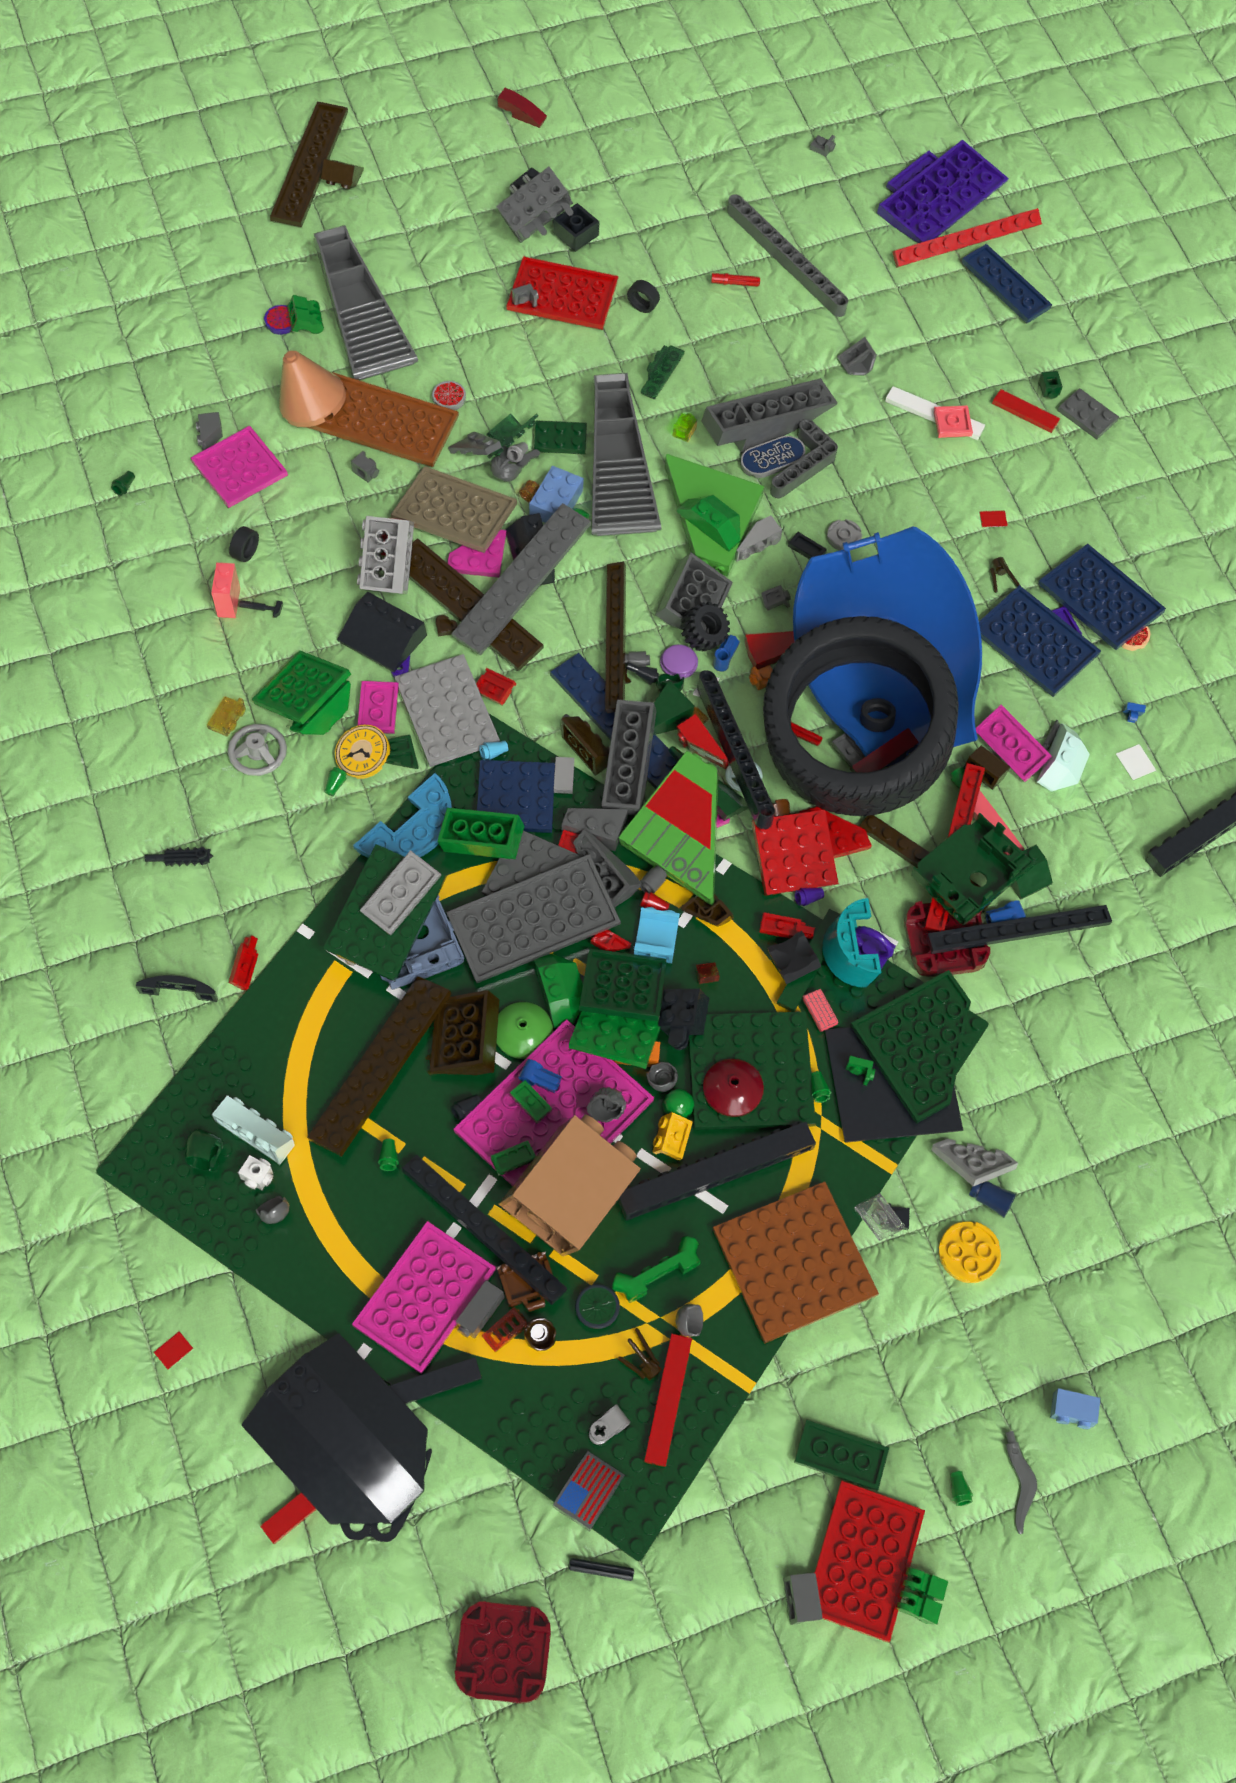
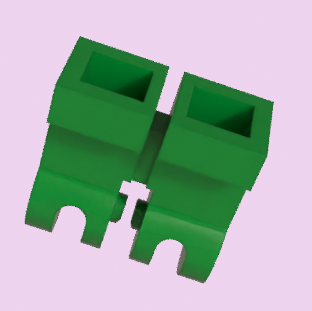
[287,295,324,334]
[896,1567,948,1625]

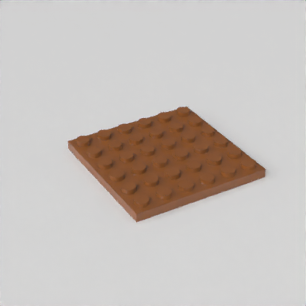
[713,1182,879,1344]

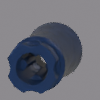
[969,1181,1017,1218]

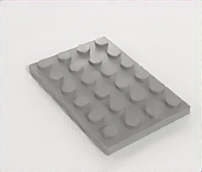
[395,654,500,767]

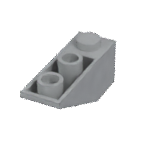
[735,515,782,562]

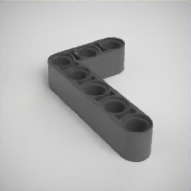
[770,419,838,499]

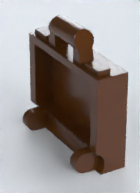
[497,1252,553,1312]

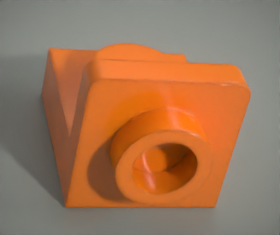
[749,665,772,690]

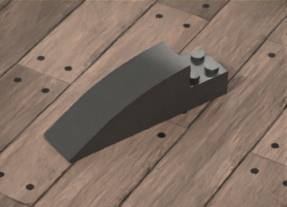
[701,378,838,453]

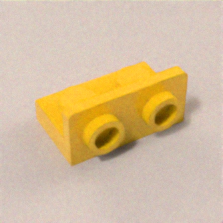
[652,1112,693,1160]

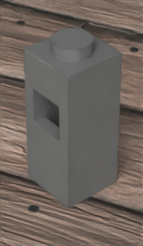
[456,1280,505,1339]

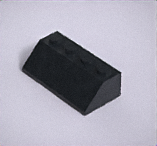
[506,513,555,585]

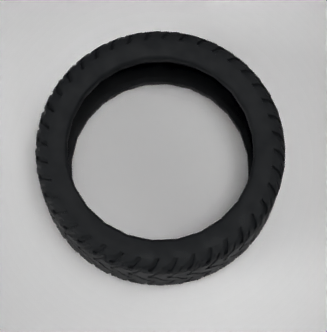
[763,616,959,816]

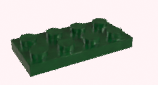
[794,1420,890,1491]

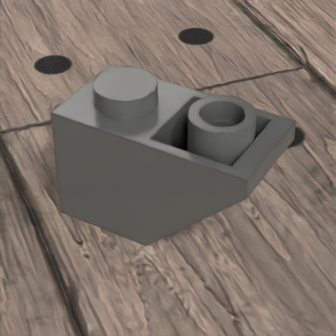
[196,412,223,451]

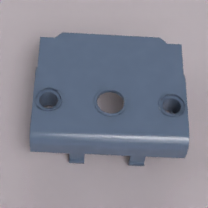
[381,894,464,990]

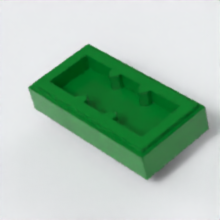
[490,1140,536,1176]

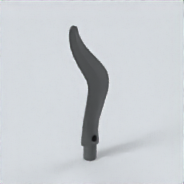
[1005,1431,1037,1534]

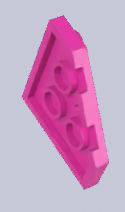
[448,530,506,578]

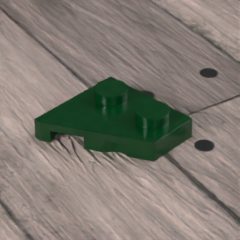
[385,734,419,769]

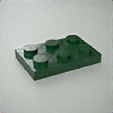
[534,420,587,455]

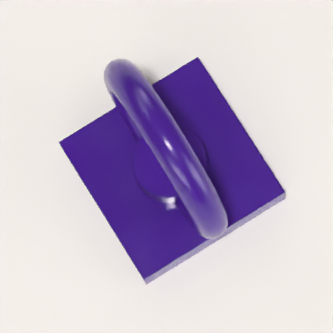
[855,926,896,970]

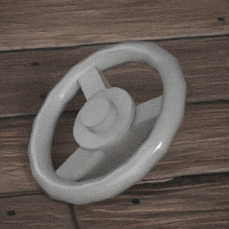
[227,724,287,776]

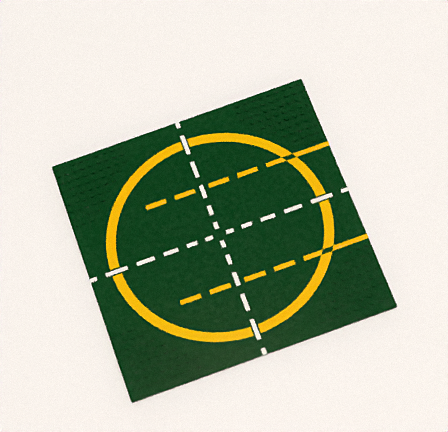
[96,714,989,1562]

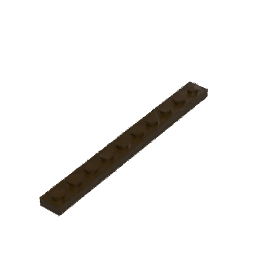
[605,561,626,714]

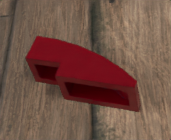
[498,87,547,128]

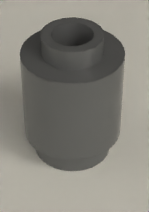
[625,651,650,667]
[640,866,667,893]

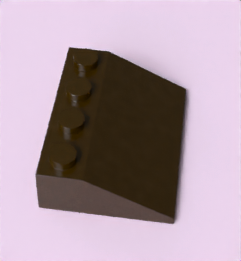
[430,990,499,1075]

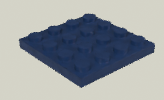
[477,760,555,833]

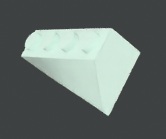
[212,1095,295,1165]

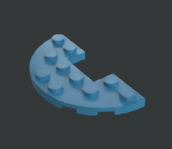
[353,773,452,858]

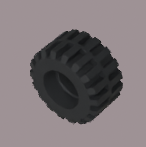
[680,602,730,652]

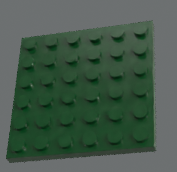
[689,1012,816,1130]

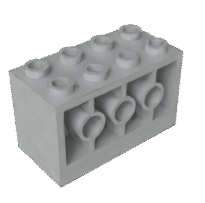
[357,516,414,594]

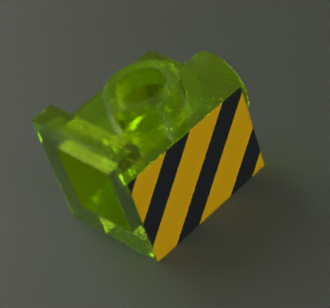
[672,413,697,442]

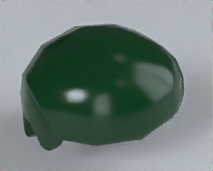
[656,673,685,692]

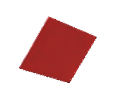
[980,511,1008,527]
[154,1331,194,1370]

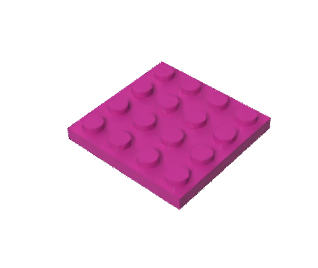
[191,426,288,508]

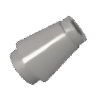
[507,442,528,462]

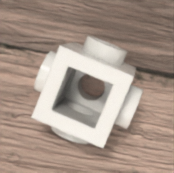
[238,1155,273,1190]

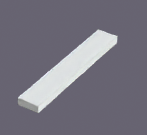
[885,386,985,440]

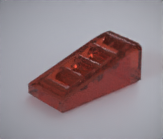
[482,1307,529,1352]

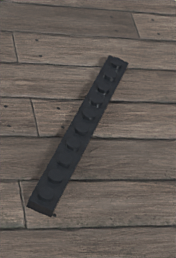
[926,905,1112,954]
[402,1155,567,1305]

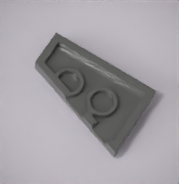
[448,432,502,455]

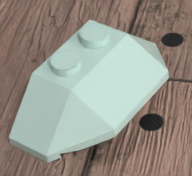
[1037,723,1090,792]

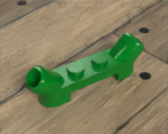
[612,1236,701,1303]

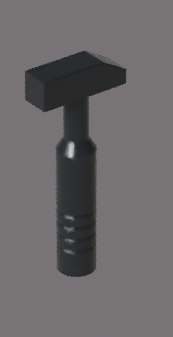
[239,600,283,618]

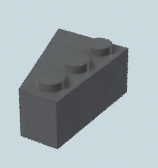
[562,808,628,851]

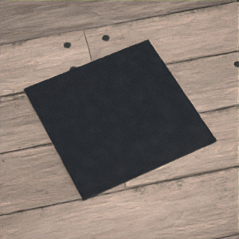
[825,1027,963,1143]

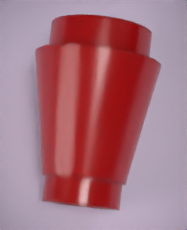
[640,892,670,911]

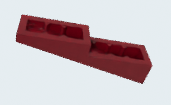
[850,728,919,773]

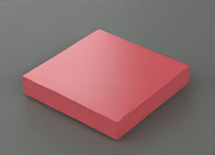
[933,405,973,438]

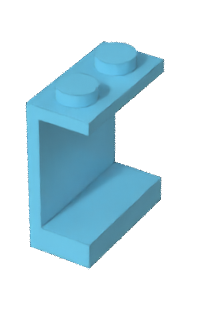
[634,907,680,963]

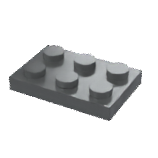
[1058,388,1119,440]

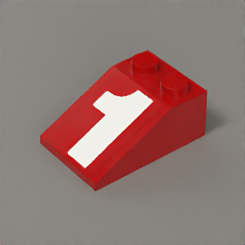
[677,714,729,769]

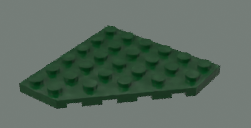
[850,970,971,1124]

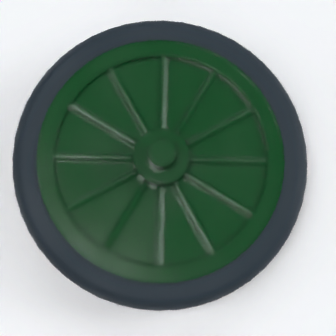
[575,1284,620,1329]

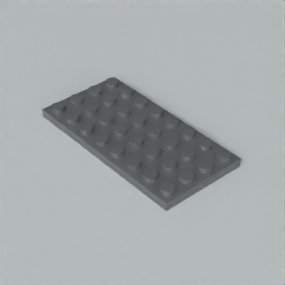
[446,854,621,983]

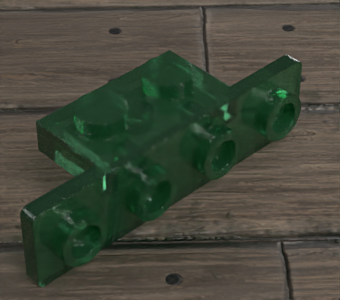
[641,345,685,399]
[486,413,539,459]

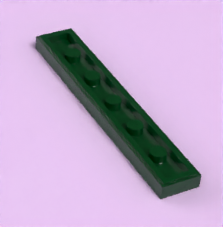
[777,909,840,1012]

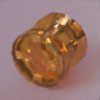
[519,480,540,502]

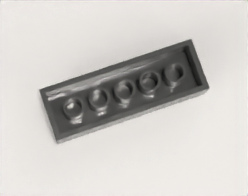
[602,700,657,816]

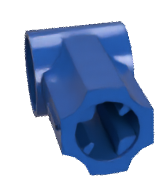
[713,635,740,672]
[985,900,1027,924]
[518,1059,562,1093]

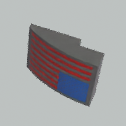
[553,1451,625,1532]

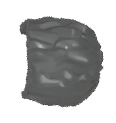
[587,1087,626,1123]

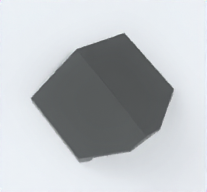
[837,337,877,376]

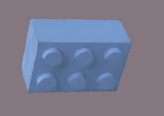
[529,466,584,523]

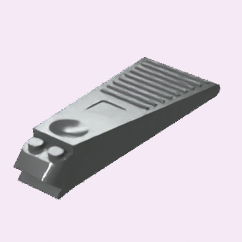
[313,225,418,380]
[592,373,662,536]

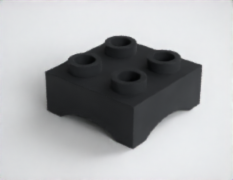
[767,931,821,984]

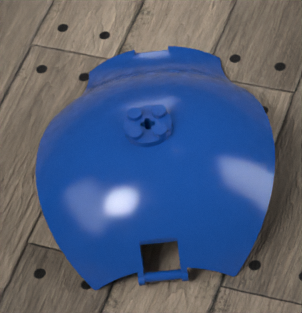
[793,526,982,768]

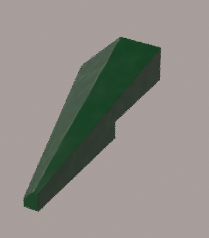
[668,746,748,821]

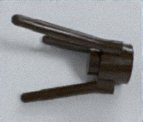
[990,557,1021,593]
[618,1328,662,1381]

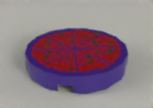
[264,305,292,335]

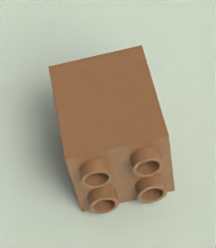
[499,1114,641,1257]

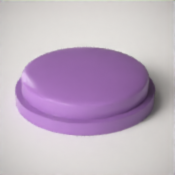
[660,644,698,679]

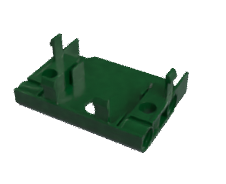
[911,813,1035,925]

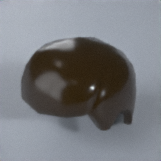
[524,1318,556,1351]

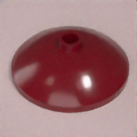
[703,1059,764,1117]

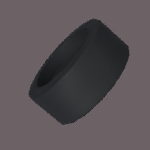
[627,280,660,313]
[229,526,259,562]
[860,698,896,732]

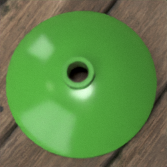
[496,1002,553,1059]

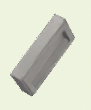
[554,757,574,794]

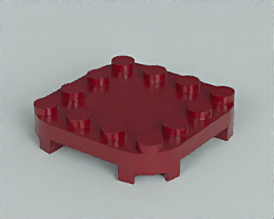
[904,900,991,977]
[455,1601,551,1704]

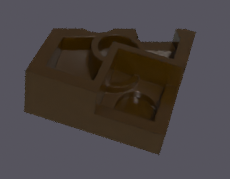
[680,894,733,927]

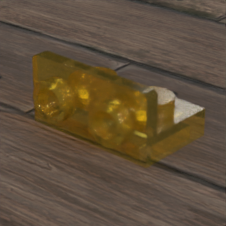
[207,696,246,737]

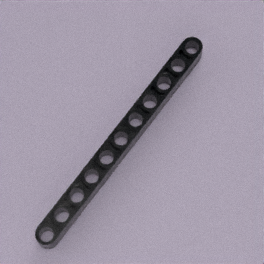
[697,670,775,829]

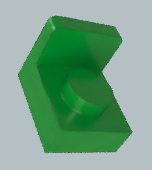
[846,1056,875,1086]

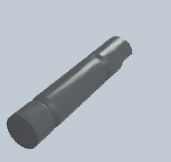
[1042,720,1060,751]

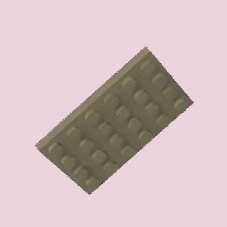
[391,466,517,553]

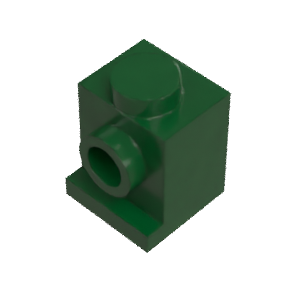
[1038,371,1063,399]

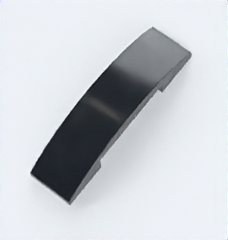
[136,975,218,1002]

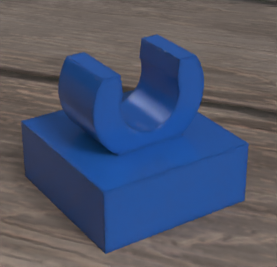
[1123,702,1146,723]

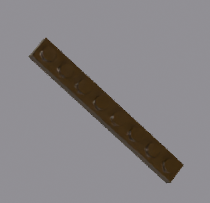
[859,815,993,913]

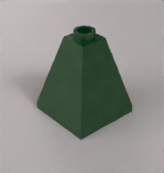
[653,681,695,735]

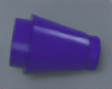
[794,887,824,907]

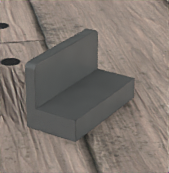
[783,1573,823,1625]

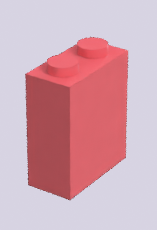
[211,562,241,618]

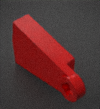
[745,631,795,670]

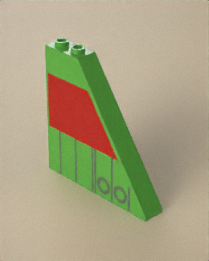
[618,751,718,906]

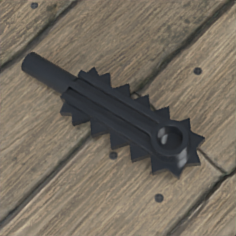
[145,847,214,867]

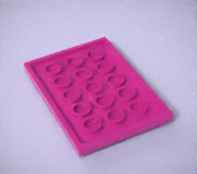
[352,1221,496,1374]

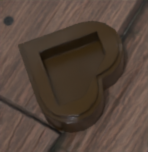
[436,615,458,637]

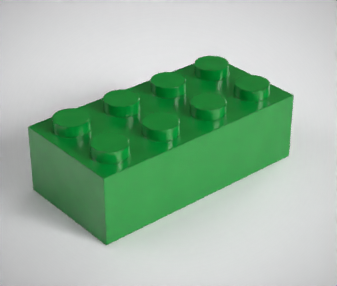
[437,808,524,859]

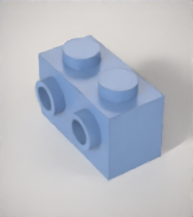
[1050,1388,1101,1429]

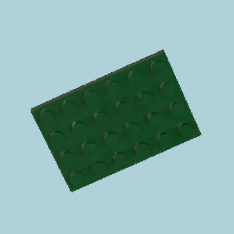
[323,844,447,982]

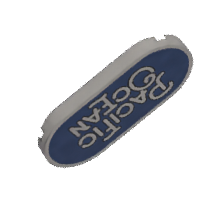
[740,436,805,478]

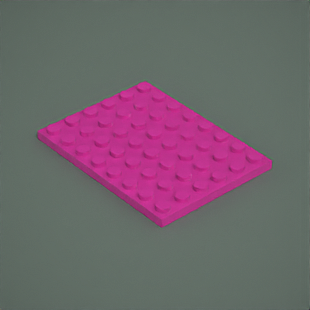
[454,1020,654,1186]

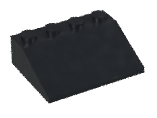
[337,591,427,672]

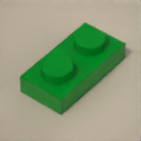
[510,1080,552,1123]

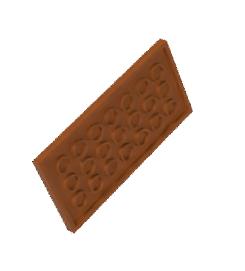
[307,372,459,467]

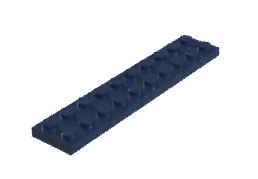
[550,653,677,789]

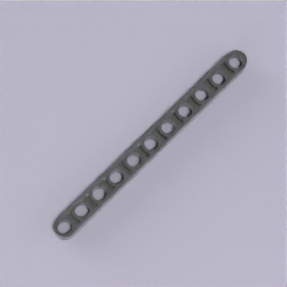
[727,194,848,317]

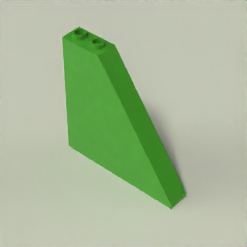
[665,454,764,576]

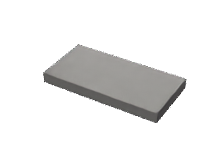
[360,850,441,936]

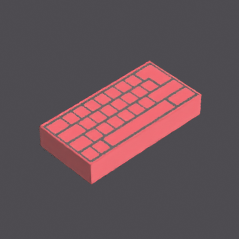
[802,989,838,1032]

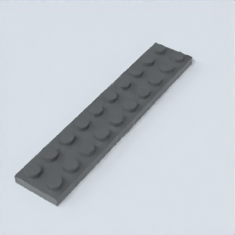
[452,503,591,656]

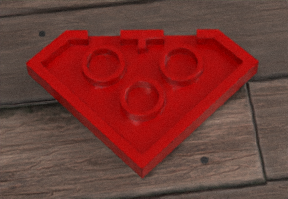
[800,807,872,858]

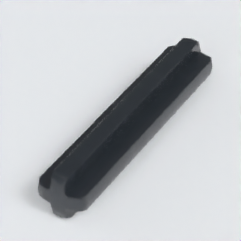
[569,1557,634,1581]

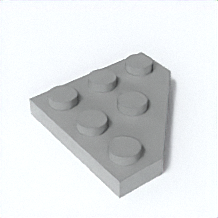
[932,1139,1018,1186]

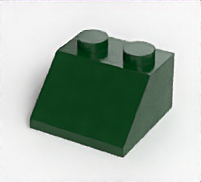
[1011,844,1053,900]

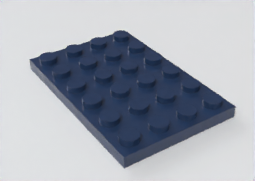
[1038,544,1166,650]
[979,585,1101,697]

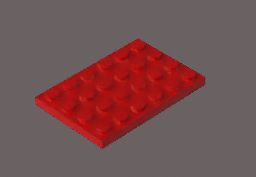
[507,256,619,330]
[814,1481,925,1643]

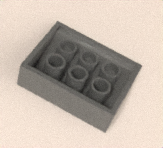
[655,553,733,634]

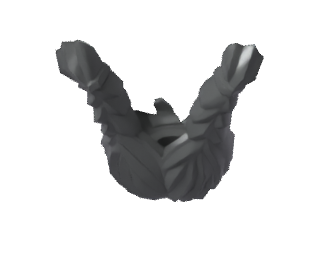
[491,438,540,482]

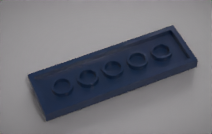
[961,244,1052,323]

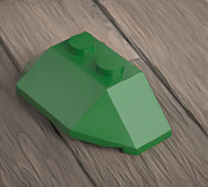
[676,495,741,552]
[290,680,351,735]
[533,954,583,1030]

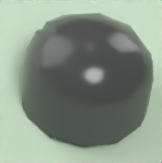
[646,1062,678,1092]
[256,1196,289,1224]
[675,1304,703,1337]

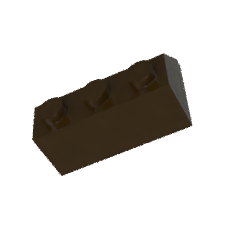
[561,716,610,776]

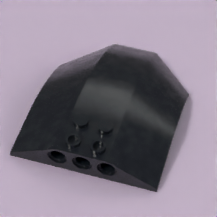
[241,1333,428,1525]

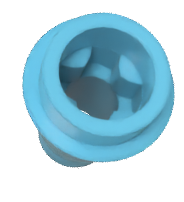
[479,741,508,760]

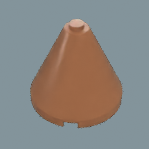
[279,351,346,427]

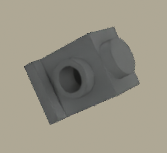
[351,451,379,483]

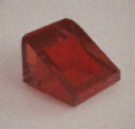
[696,962,720,984]

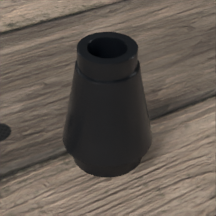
[451,1094,482,1120]

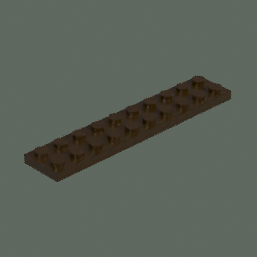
[270,101,348,227]
[409,538,544,671]
[307,976,451,1157]

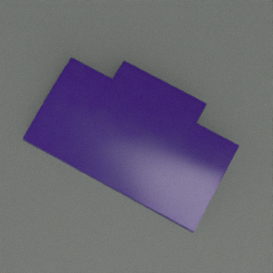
[877,139,1009,243]

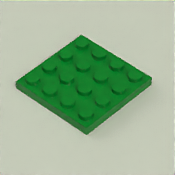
[252,650,351,725]
[569,1007,661,1069]

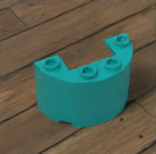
[823,898,881,987]

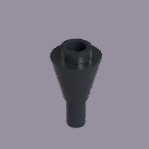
[625,662,659,685]

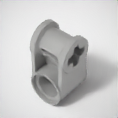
[589,1405,631,1445]

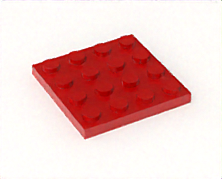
[751,810,839,896]

